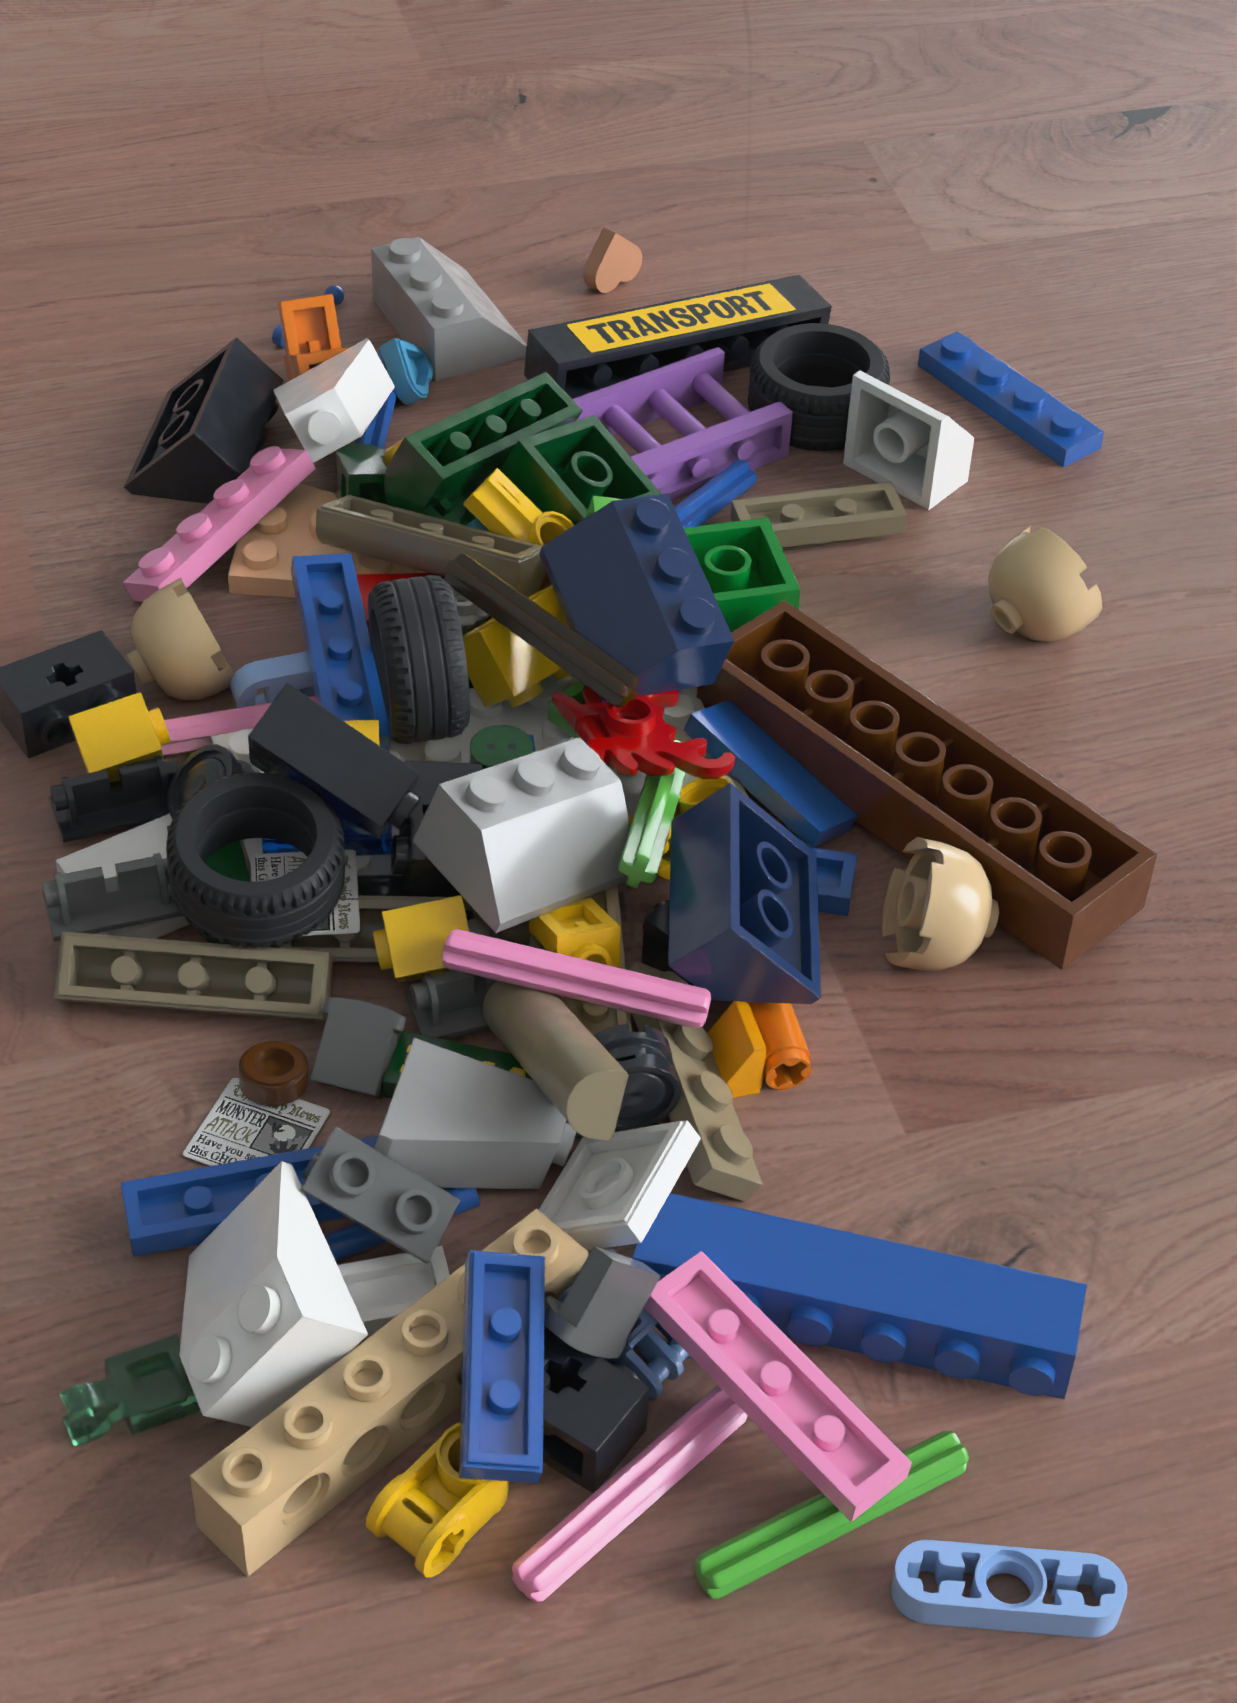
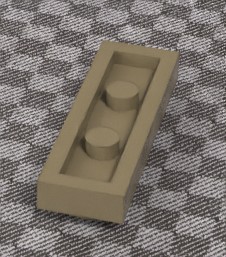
[730,482,908,548]

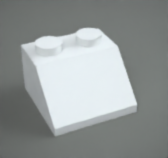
[843,371,974,510]

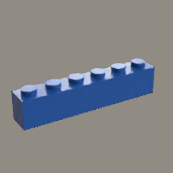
[633,1193,1087,1399]

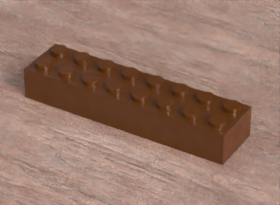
[696,600,1157,970]

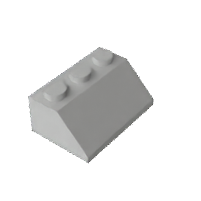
[371,237,527,382]
[413,737,630,933]

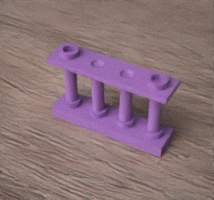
[572,347,793,501]

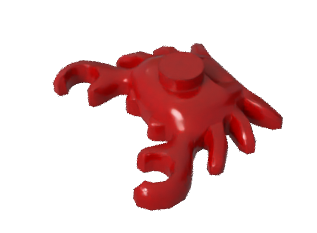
[551,685,735,779]

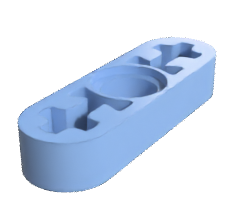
[891,1540,1127,1638]

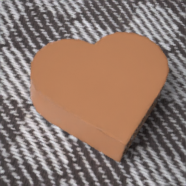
[583,227,643,293]

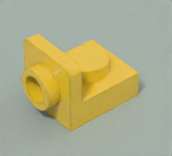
[529,898,621,997]

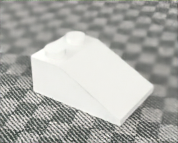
[179,1161,368,1427]

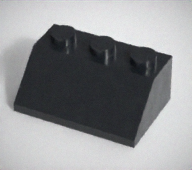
[124,337,284,504]

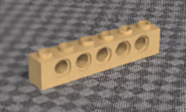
[190,1208,588,1577]

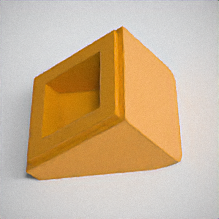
[708,1001,766,1098]

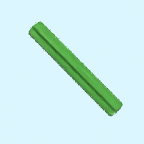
[618,740,686,888]
[694,1431,969,1599]

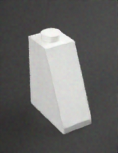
[273,338,395,463]

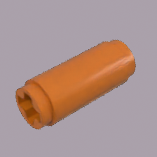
[746,1002,812,1090]

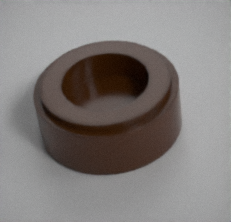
[239,1041,308,1106]

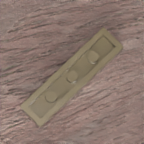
[629,961,763,1201]

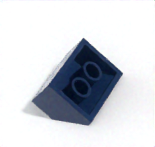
[539,493,734,703]
[668,783,821,1004]

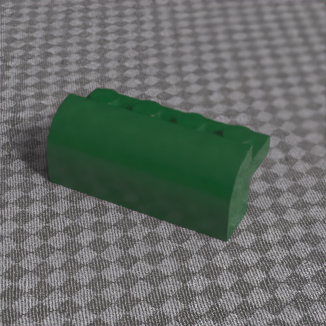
[384,372,583,525]

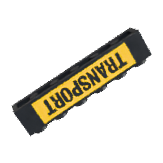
[524,275,832,399]

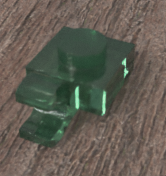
[60,1334,201,1446]

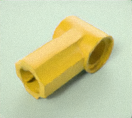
[463,468,575,581]

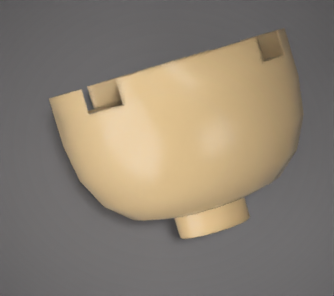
[988,526,1103,643]
[126,578,234,701]
[882,837,999,971]

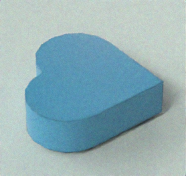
[380,338,433,405]

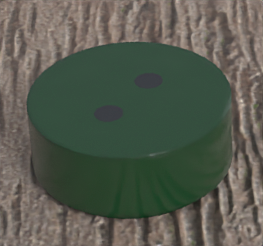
[470,725,533,770]

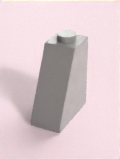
[374,1038,576,1189]

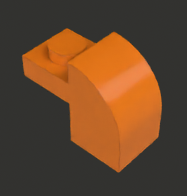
[277,294,348,382]

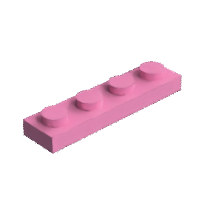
[123,446,316,602]
[644,1251,912,1522]

